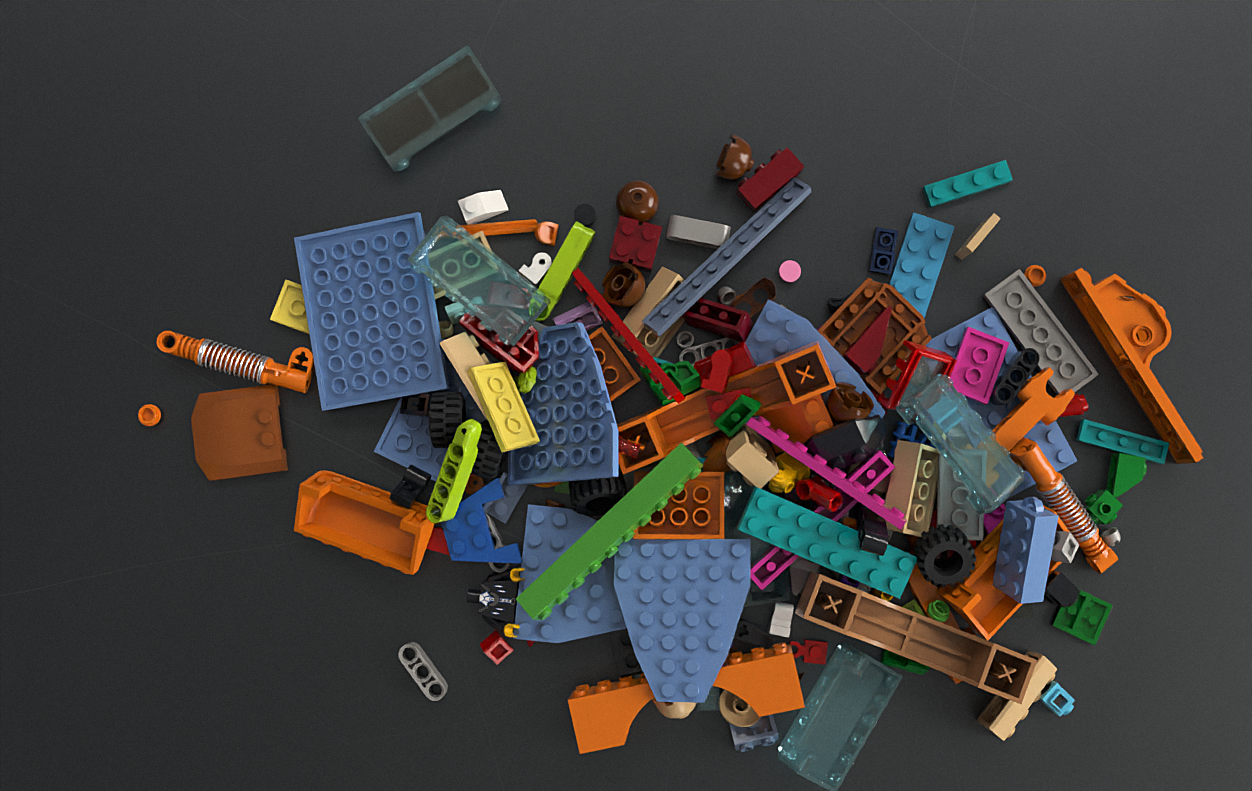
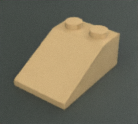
[726,423,779,488]

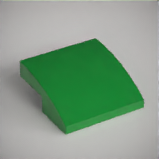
[1052,589,1113,646]

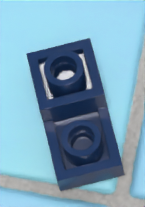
[869,227,899,274]

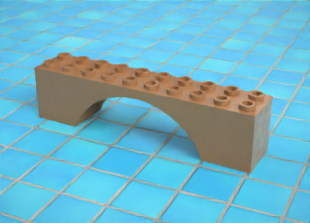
[795,571,1037,704]

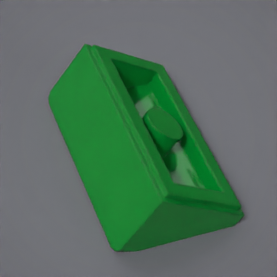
[713,394,761,438]

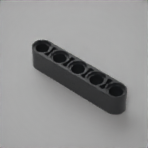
[855,493,888,556]

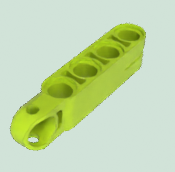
[528,221,596,322]
[426,419,482,523]

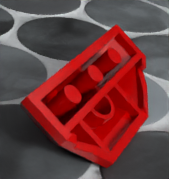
[458,305,539,373]

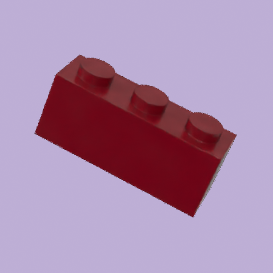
[736,147,805,213]
[682,298,754,342]

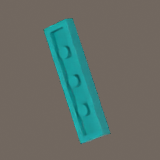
[923,160,1013,208]
[1076,419,1169,464]

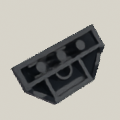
[803,415,887,470]

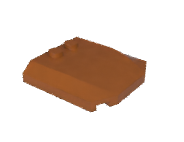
[817,278,932,395]
[191,384,288,481]

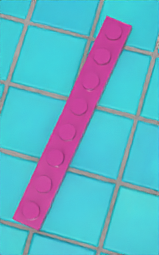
[746,416,907,530]

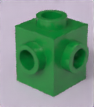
[1083,490,1123,525]

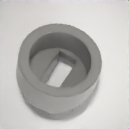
[717,286,736,306]
[677,331,695,350]
[1100,527,1121,546]

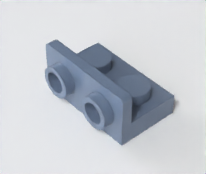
[483,472,528,524]
[728,714,778,752]

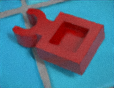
[789,639,828,665]

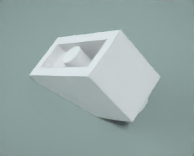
[458,190,509,225]

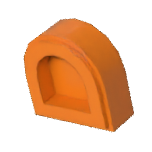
[534,221,559,246]

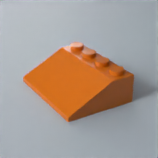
[633,471,724,540]

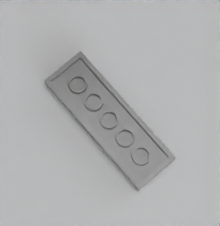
[983,269,1099,395]

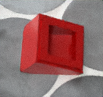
[480,630,514,665]

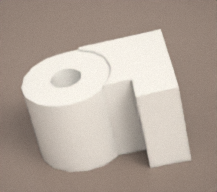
[519,252,552,288]
[767,601,794,637]

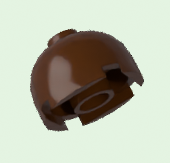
[715,134,754,180]
[616,180,659,225]
[602,262,646,308]
[827,382,874,424]

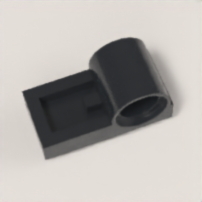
[389,464,431,509]

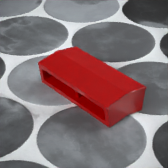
[694,341,756,384]

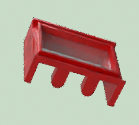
[876,340,957,418]

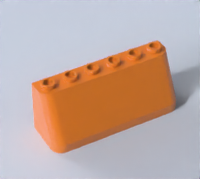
[294,470,435,575]
[939,505,1069,641]

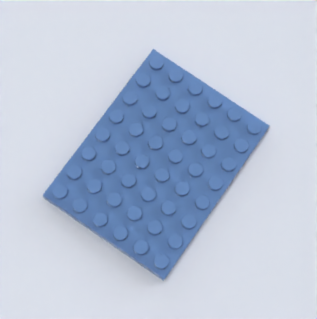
[294,212,450,411]

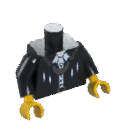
[467,567,525,638]

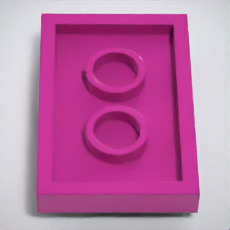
[944,327,1009,405]

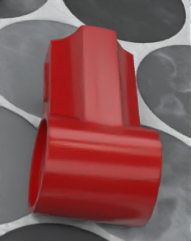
[796,476,843,512]

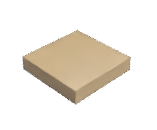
[955,213,1001,260]

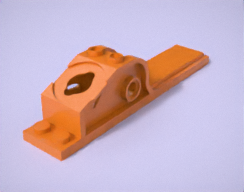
[1060,268,1203,464]

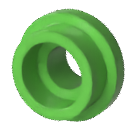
[927,600,950,622]

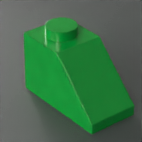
[1106,453,1147,498]

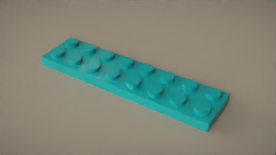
[737,486,918,599]

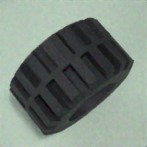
[429,392,466,448]
[470,420,507,481]
[568,468,627,516]
[913,524,976,587]

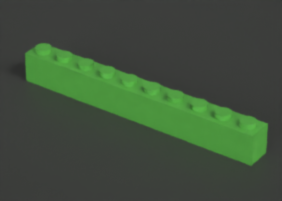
[516,443,704,620]

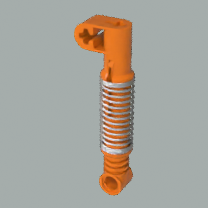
[156,331,315,394]
[1006,438,1118,574]

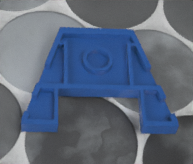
[441,478,523,564]

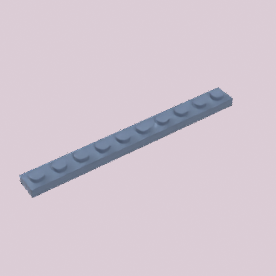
[642,177,811,336]

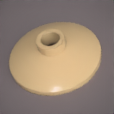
[719,690,760,727]

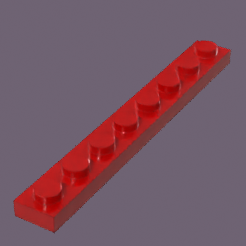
[572,268,686,404]

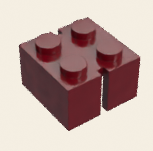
[609,216,662,273]

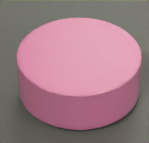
[778,260,801,283]

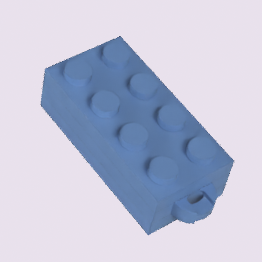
[993,497,1058,604]

